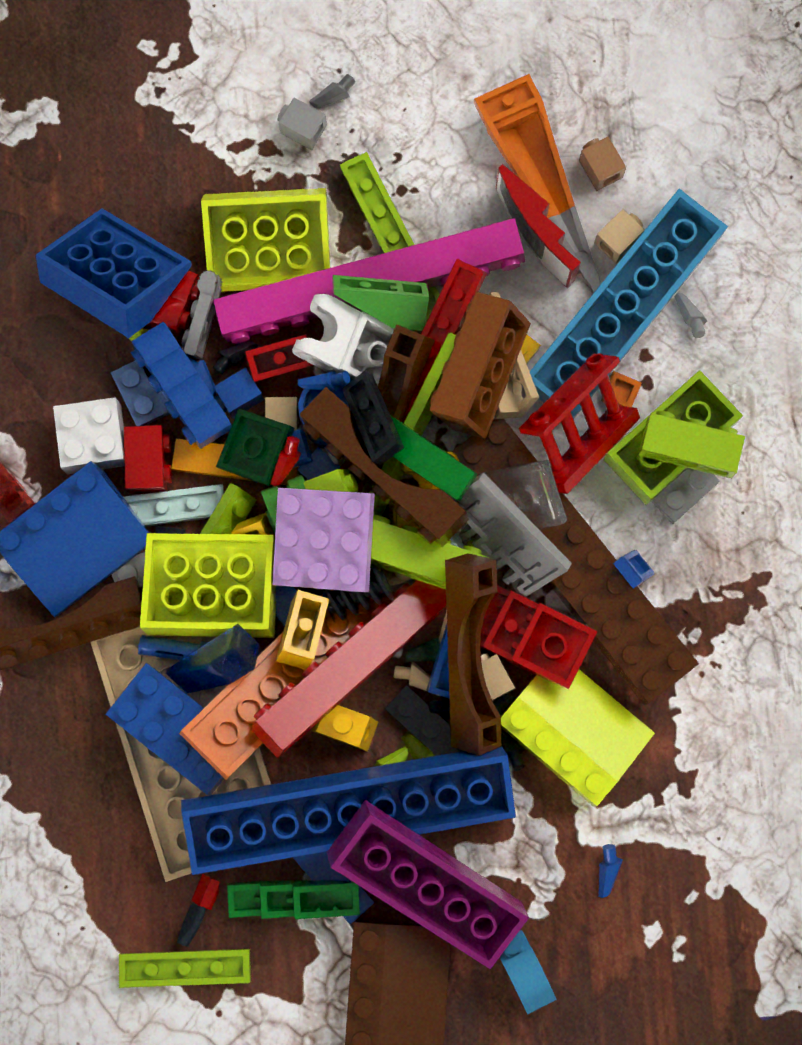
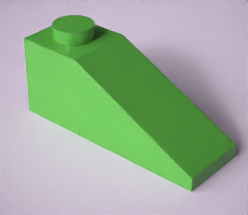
[332,275,429,331]

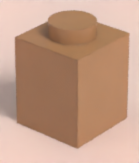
[579,136,626,191]

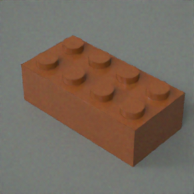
[429,292,531,439]

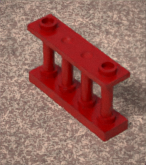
[519,353,640,494]

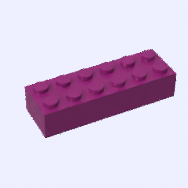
[327,800,529,969]

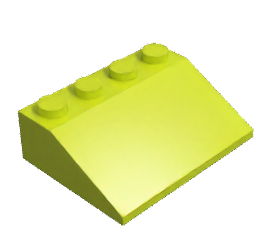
[201,188,330,292]
[140,533,276,638]
[501,669,655,807]

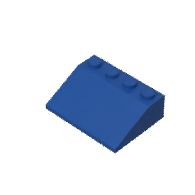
[36,208,192,338]
[0,461,150,617]

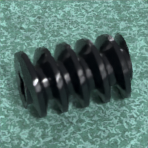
[322,564,394,622]

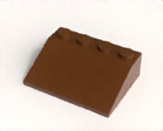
[345,920,450,1045]

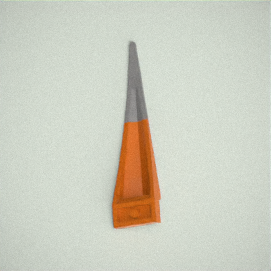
[474,74,601,293]

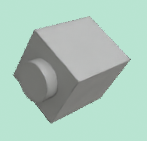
[277,98,327,150]

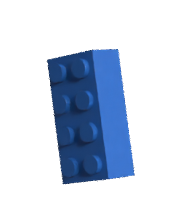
[105,663,224,795]

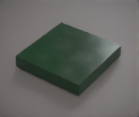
[216,408,295,487]

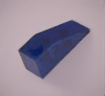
[165,624,260,694]

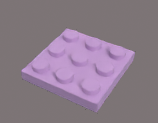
[272,488,375,592]

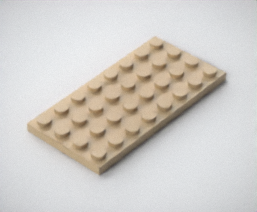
[91,627,272,882]

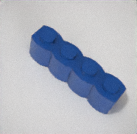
[130,322,232,449]

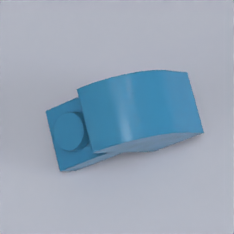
[499,930,557,1014]

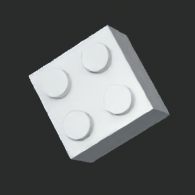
[53,397,125,474]

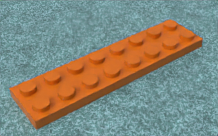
[179,590,396,780]

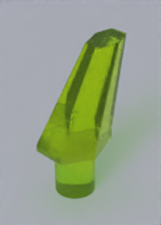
[402,732,435,760]

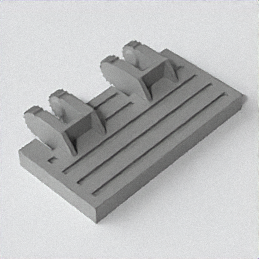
[450,472,572,597]

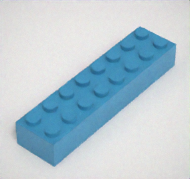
[530,189,728,420]

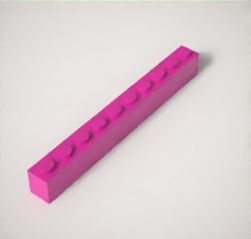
[213,218,525,344]

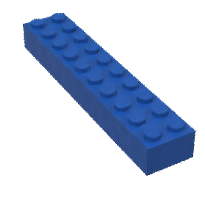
[181,746,516,875]

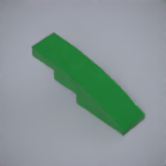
[391,415,477,501]
[227,880,360,919]

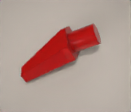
[270,436,301,486]

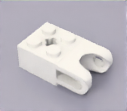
[292,294,395,386]

